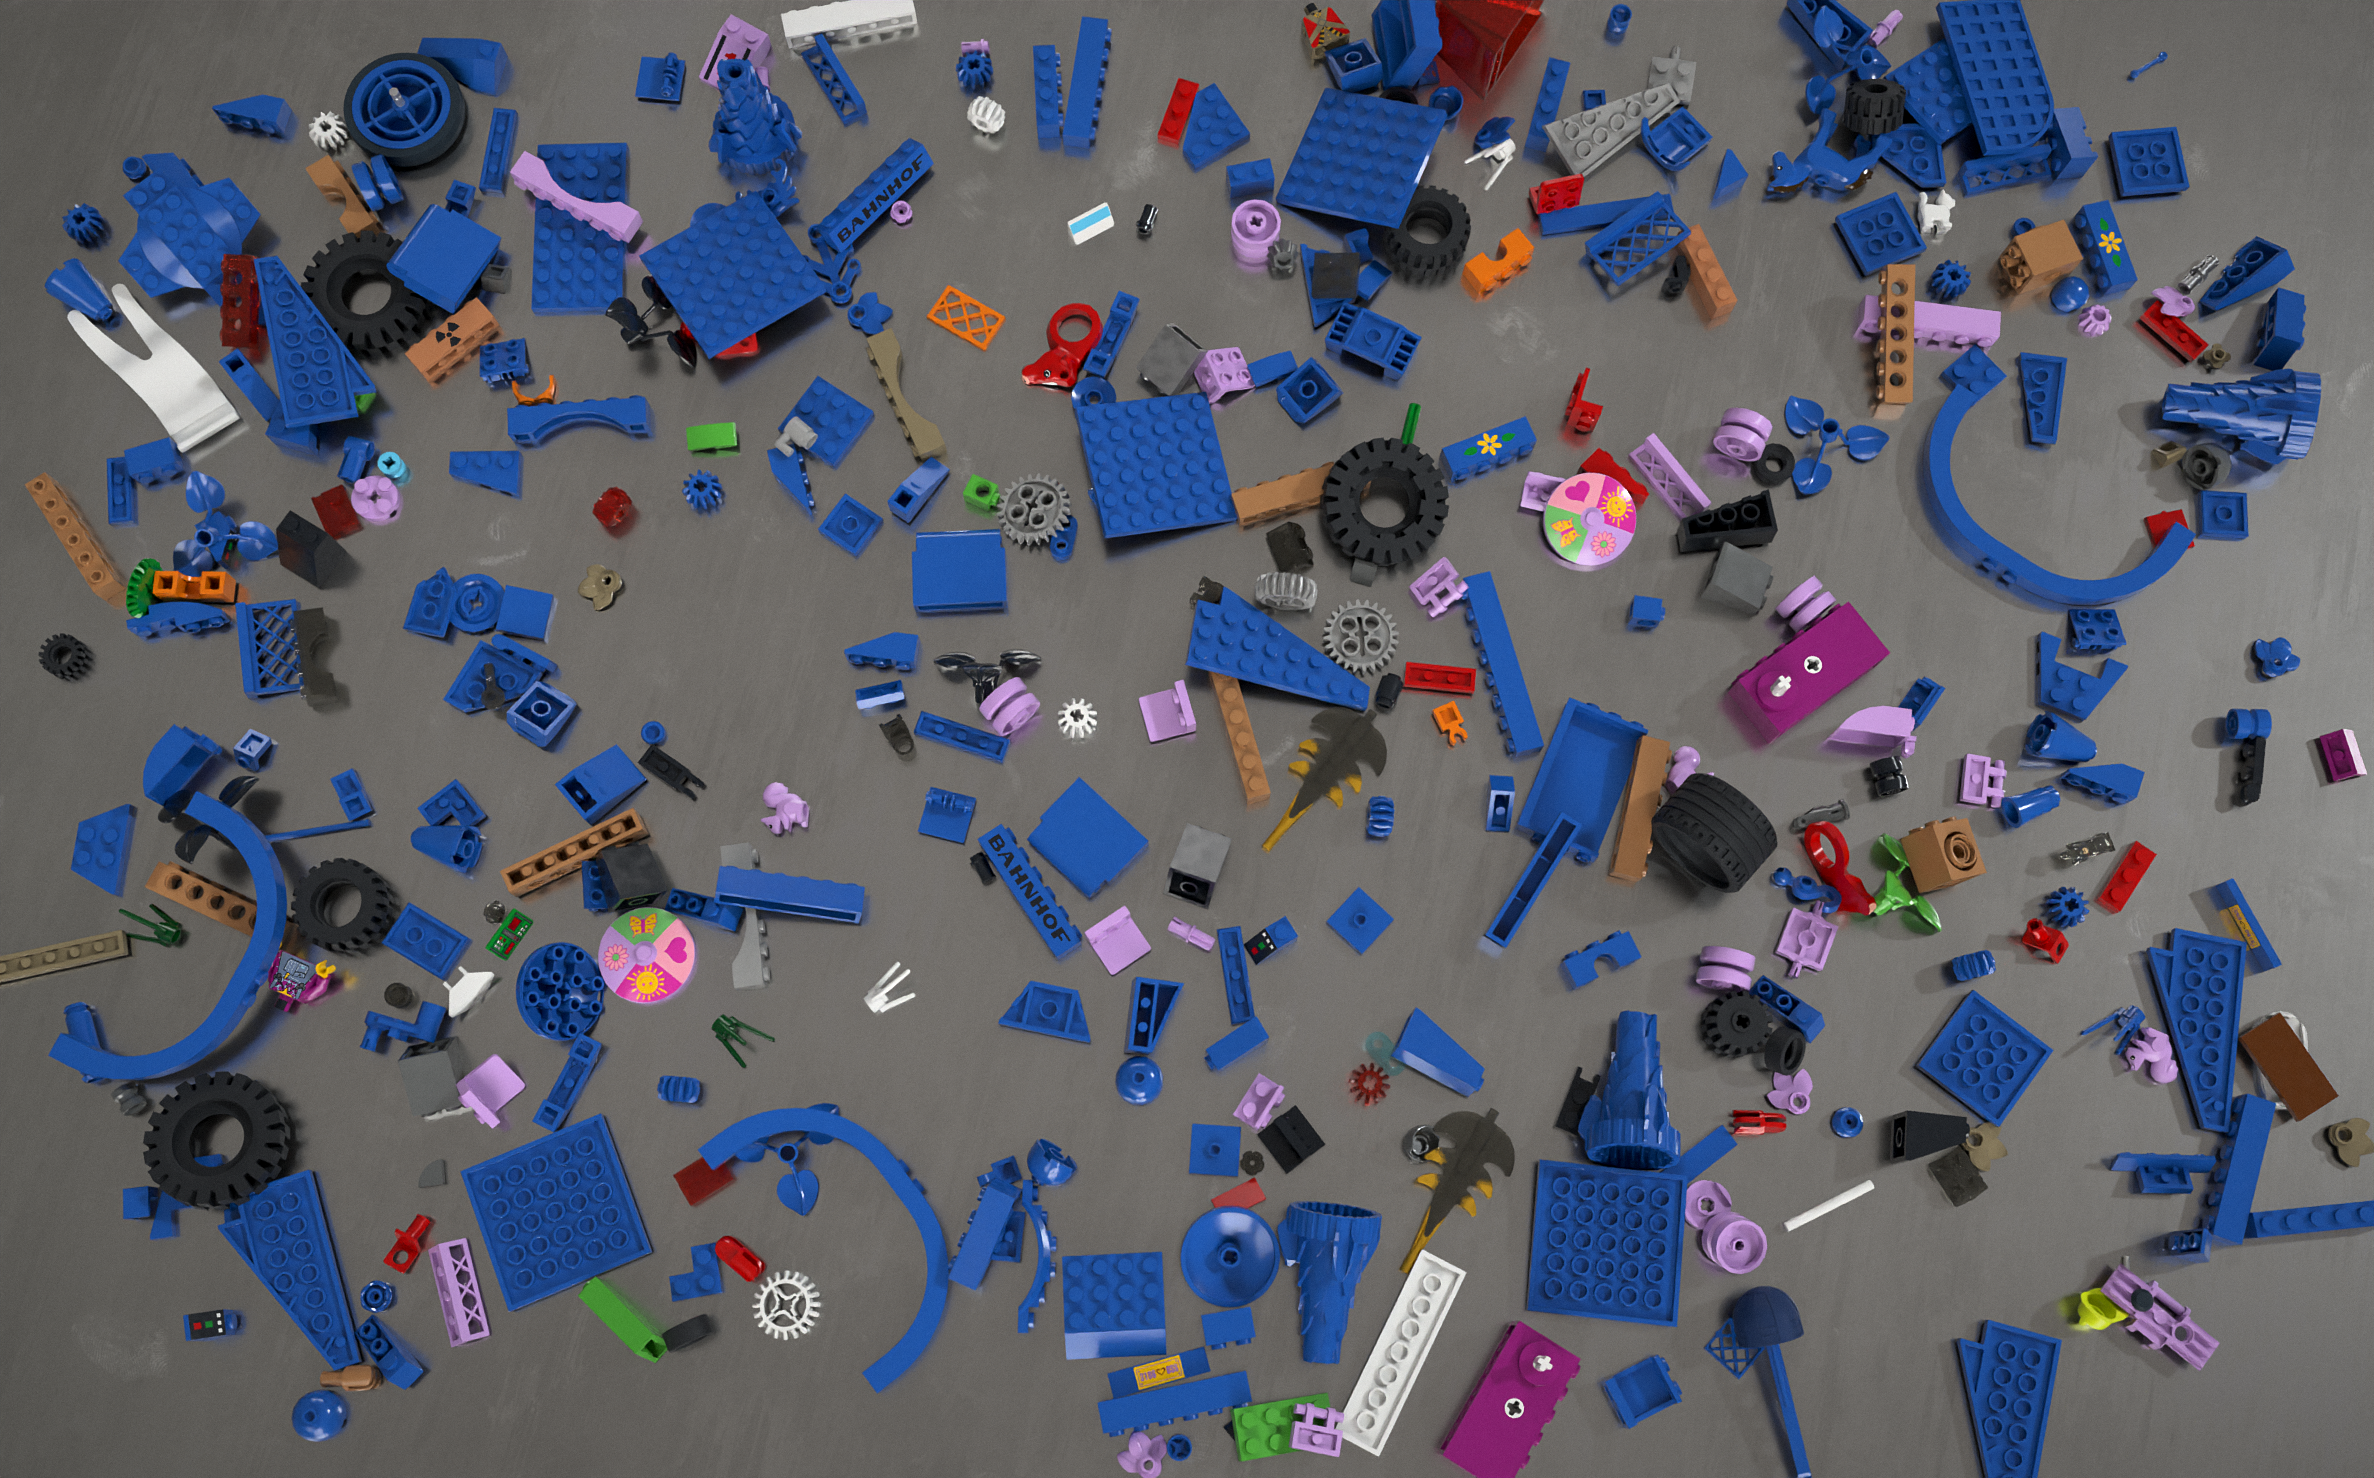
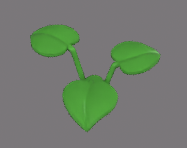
[1874,833,1942,932]

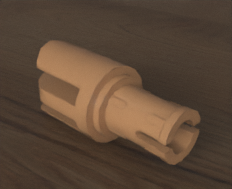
[320,1365,382,1391]

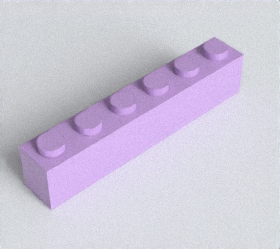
[1858,295,2001,347]

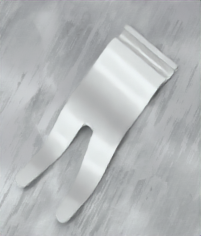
[67,284,240,453]

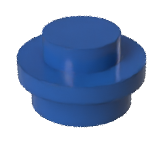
[123,157,146,179]

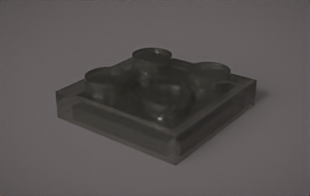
[1311,252,1361,299]

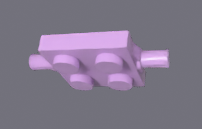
[1775,900,1839,979]

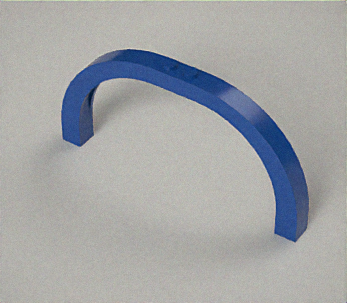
[1923,383,2196,605]
[48,791,287,1080]
[698,1108,949,1393]

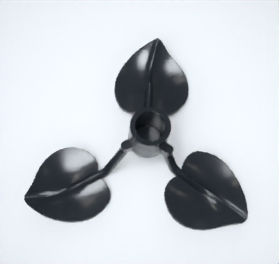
[605,275,697,369]
[934,649,1041,704]
[158,776,260,864]

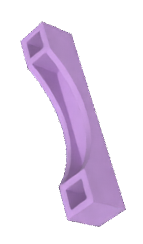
[510,151,643,243]

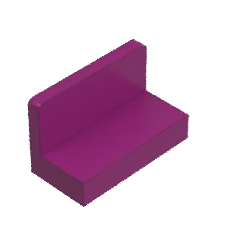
[2319,729,2367,781]

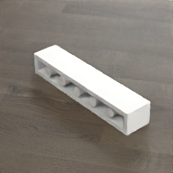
[781,0,917,49]

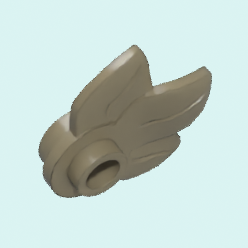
[578,564,622,610]
[2328,1118,2374,1167]
[1961,1122,2008,1172]

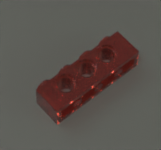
[219,254,259,349]

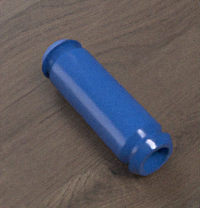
[63,1002,105,1083]

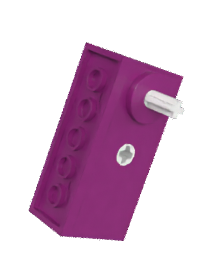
[1728,601,1890,744]
[1437,1320,1581,1478]

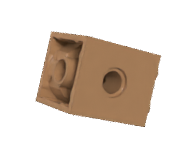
[2000,220,2083,295]
[1900,816,1987,893]

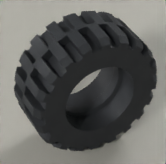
[1383,185,1471,276]
[291,858,393,954]

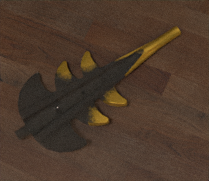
[1262,707,1387,851]
[1400,1108,1515,1274]

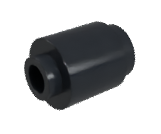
[1374,673,1404,710]

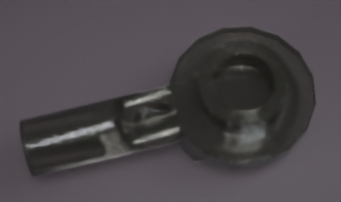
[481,663,505,710]

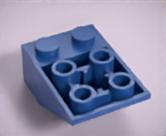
[555,744,647,825]

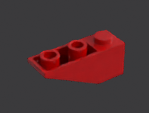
[1577,448,1649,504]

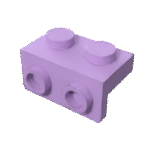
[1520,471,1566,512]

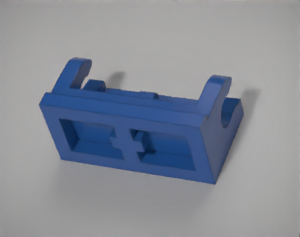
[1898,676,1946,731]

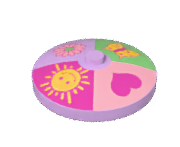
[1543,473,1636,566]
[598,907,697,1004]

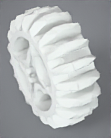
[752,1271,821,1340]

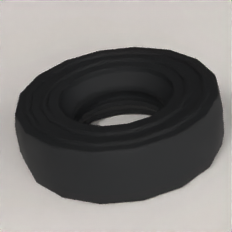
[1753,443,1795,485]

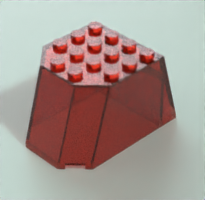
[1435,0,1544,100]

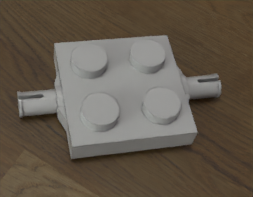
[1648,46,1697,117]

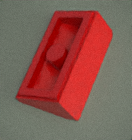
[1211,1177,1266,1209]

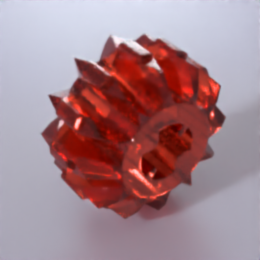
[592,487,632,527]
[1348,1063,1390,1105]

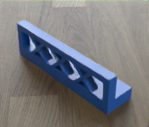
[801,33,867,125]
[1958,143,2052,196]

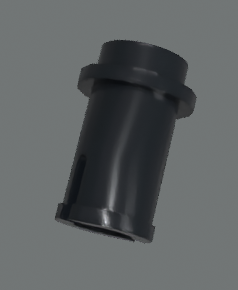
[1136,204,1158,235]
[970,852,996,884]

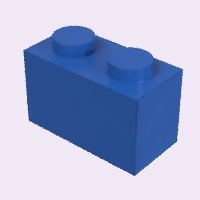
[1226,158,1275,199]
[124,437,184,483]
[1201,1307,1256,1350]

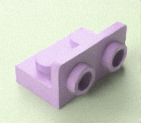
[1233,1073,1285,1131]

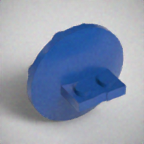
[516,942,604,1041]

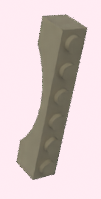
[865,328,947,463]

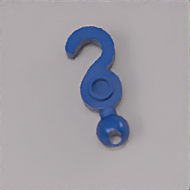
[1773,867,1842,913]

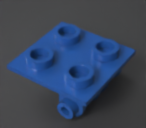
[635,53,686,101]
[480,338,530,383]
[2068,609,2127,650]
[918,787,976,843]
[581,861,607,912]

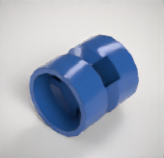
[2226,708,2272,739]

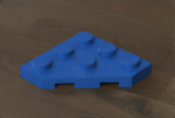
[1183,83,1250,170]
[1871,123,1946,188]
[443,640,543,713]

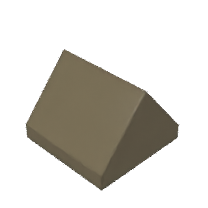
[2152,441,2186,468]

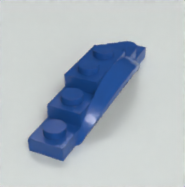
[1018,1180,1057,1333]

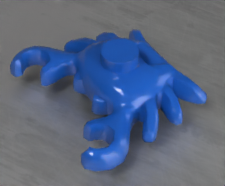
[735,159,799,218]

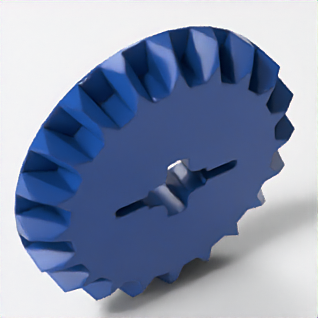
[450,574,504,633]

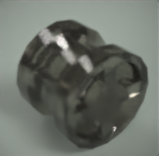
[384,983,414,1009]

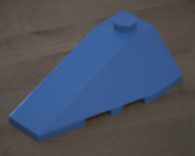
[417,38,508,95]
[2200,236,2295,311]

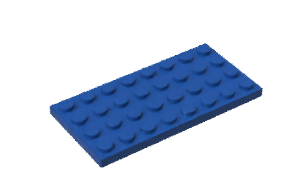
[531,143,628,312]

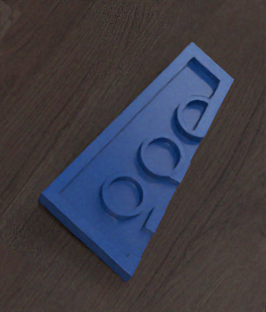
[2019,352,2067,444]

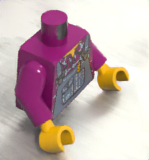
[268,941,336,1012]

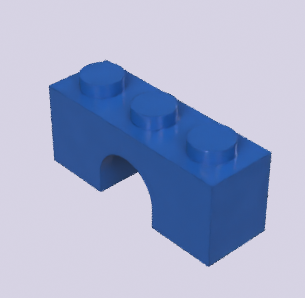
[1560,930,1642,990]

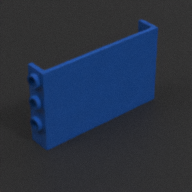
[1515,697,1649,863]

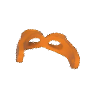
[512,375,555,407]

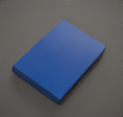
[382,902,471,981]

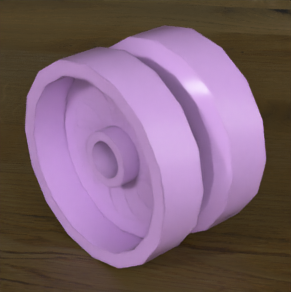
[1231,199,1281,258]
[1713,407,1773,461]
[1775,575,1837,633]
[979,677,1040,736]
[1696,946,1756,993]
[1702,1211,1767,1274]

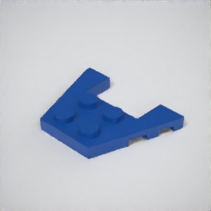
[2038,631,2128,722]
[150,1154,241,1240]

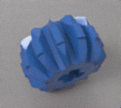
[956,50,994,89]
[62,203,105,243]
[1931,259,1971,299]
[682,469,723,510]
[1366,796,1395,837]
[2046,887,2090,927]
[1952,950,1996,981]
[657,1075,700,1103]

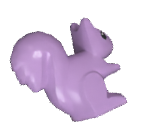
[1666,746,1714,795]
[761,782,809,835]
[2125,1027,2178,1084]

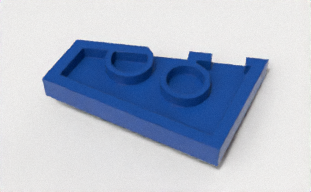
[449,451,521,497]

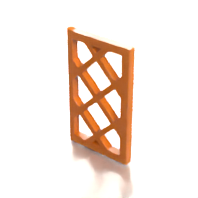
[927,285,1006,350]

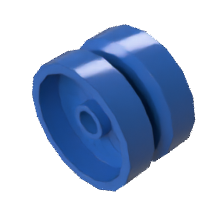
[352,154,404,212]

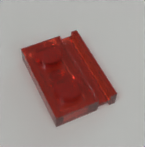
[311,484,362,539]
[673,1157,735,1207]

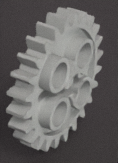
[997,473,1072,546]
[1323,599,1399,675]

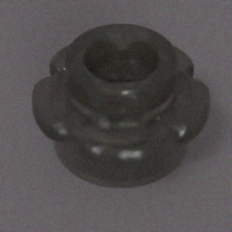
[483,900,505,923]
[1240,1151,1264,1175]

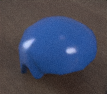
[1428,85,1464,120]
[2051,276,2090,312]

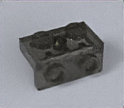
[1266,522,1314,573]
[1928,1145,1988,1207]

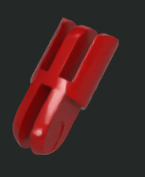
[1732,1110,1787,1135]
[715,1236,766,1282]

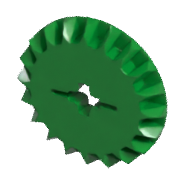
[126,558,162,618]

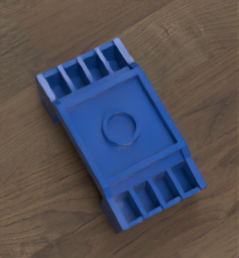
[1325,302,1422,381]

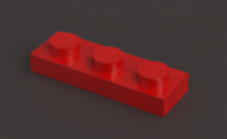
[1158,78,1199,145]
[2140,300,2209,363]
[1404,662,1476,694]
[2097,841,2157,913]

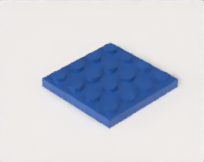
[1883,38,1973,145]
[1916,990,2054,1127]

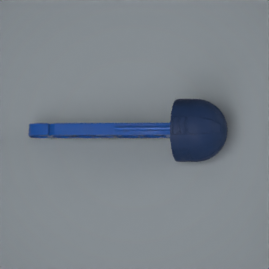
[1733,1286,1812,1478]

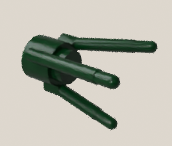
[119,904,182,947]
[711,1014,775,1068]

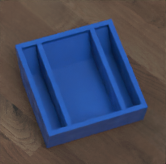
[1371,0,1442,91]
[1062,1252,1167,1359]

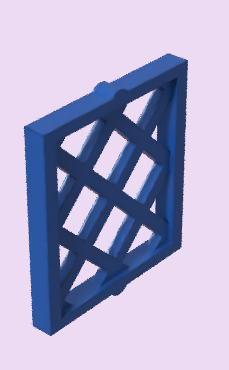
[1704,1317,1765,1379]

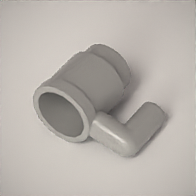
[774,416,818,457]

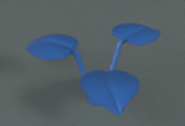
[1805,5,1891,114]
[1785,396,1890,494]
[173,471,278,577]
[735,1103,839,1216]

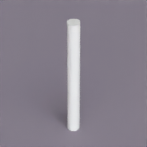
[1783,1180,1874,1232]

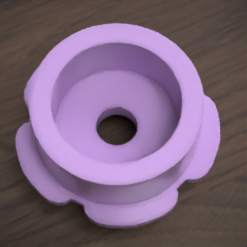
[890,201,912,223]

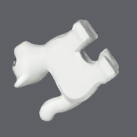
[1917,189,1955,234]

